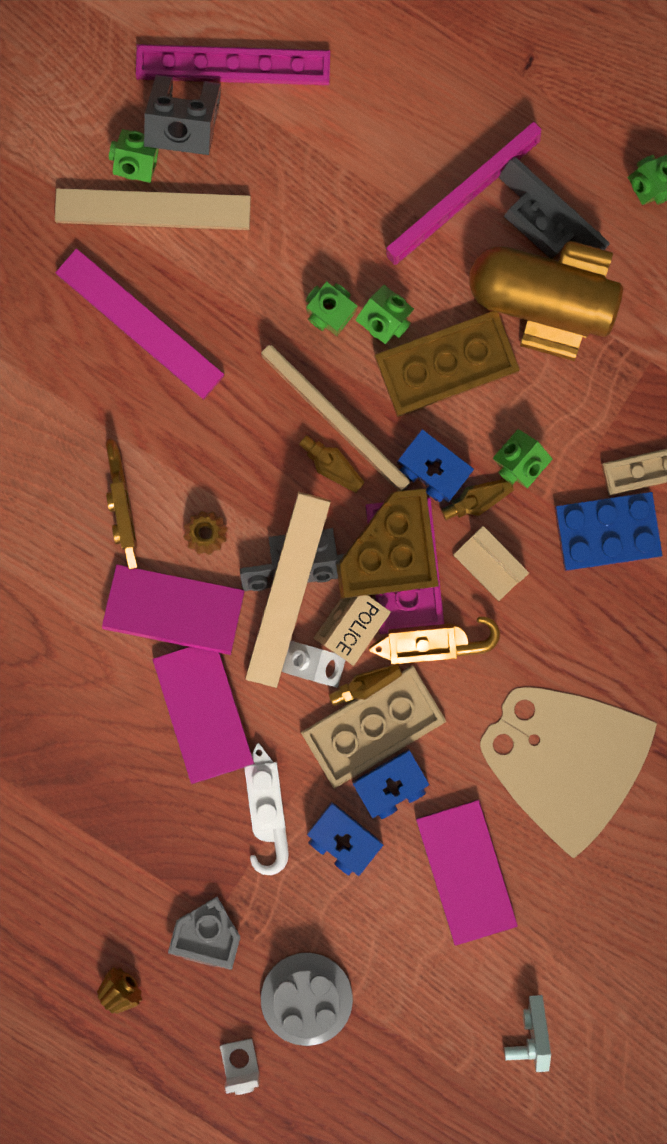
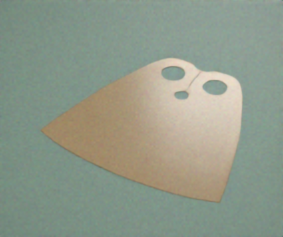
[480,687,657,859]

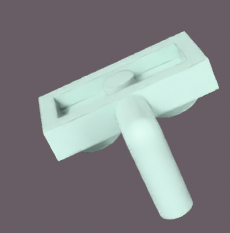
[504,995,551,1072]

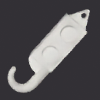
[244,743,289,875]

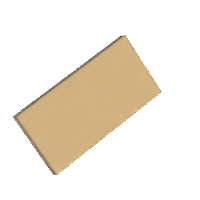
[301,665,446,789]

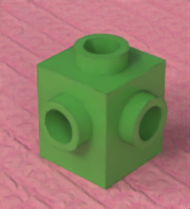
[109,129,159,183]
[628,155,667,205]
[305,281,358,336]
[355,285,414,344]
[493,429,553,488]

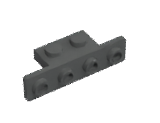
[499,157,609,259]
[240,528,345,591]

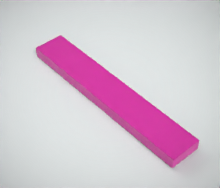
[136,44,330,85]
[386,122,542,265]
[55,248,225,400]

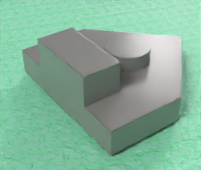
[168,897,240,970]

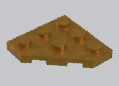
[337,489,439,598]

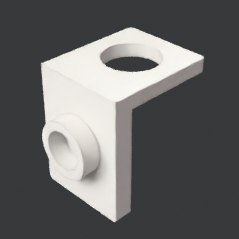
[282,641,346,687]
[220,1039,260,1095]

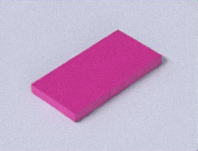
[366,498,444,634]
[102,564,245,655]
[152,647,255,784]
[416,800,518,946]

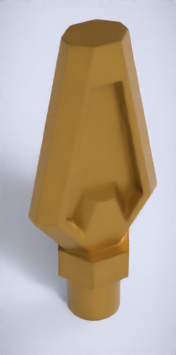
[299,435,365,493]
[440,479,514,521]
[329,664,403,706]

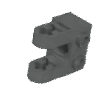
[144,75,221,155]

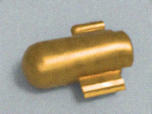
[469,241,624,361]

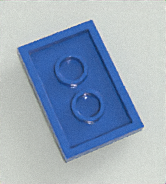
[554,492,663,571]

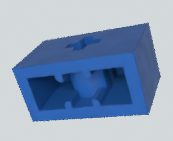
[397,429,474,503]
[352,749,429,820]
[307,802,383,876]

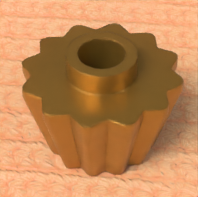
[183,511,228,555]
[97,967,143,1014]

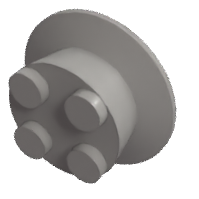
[261,953,353,1046]

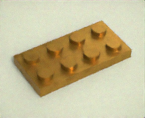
[375,311,520,417]

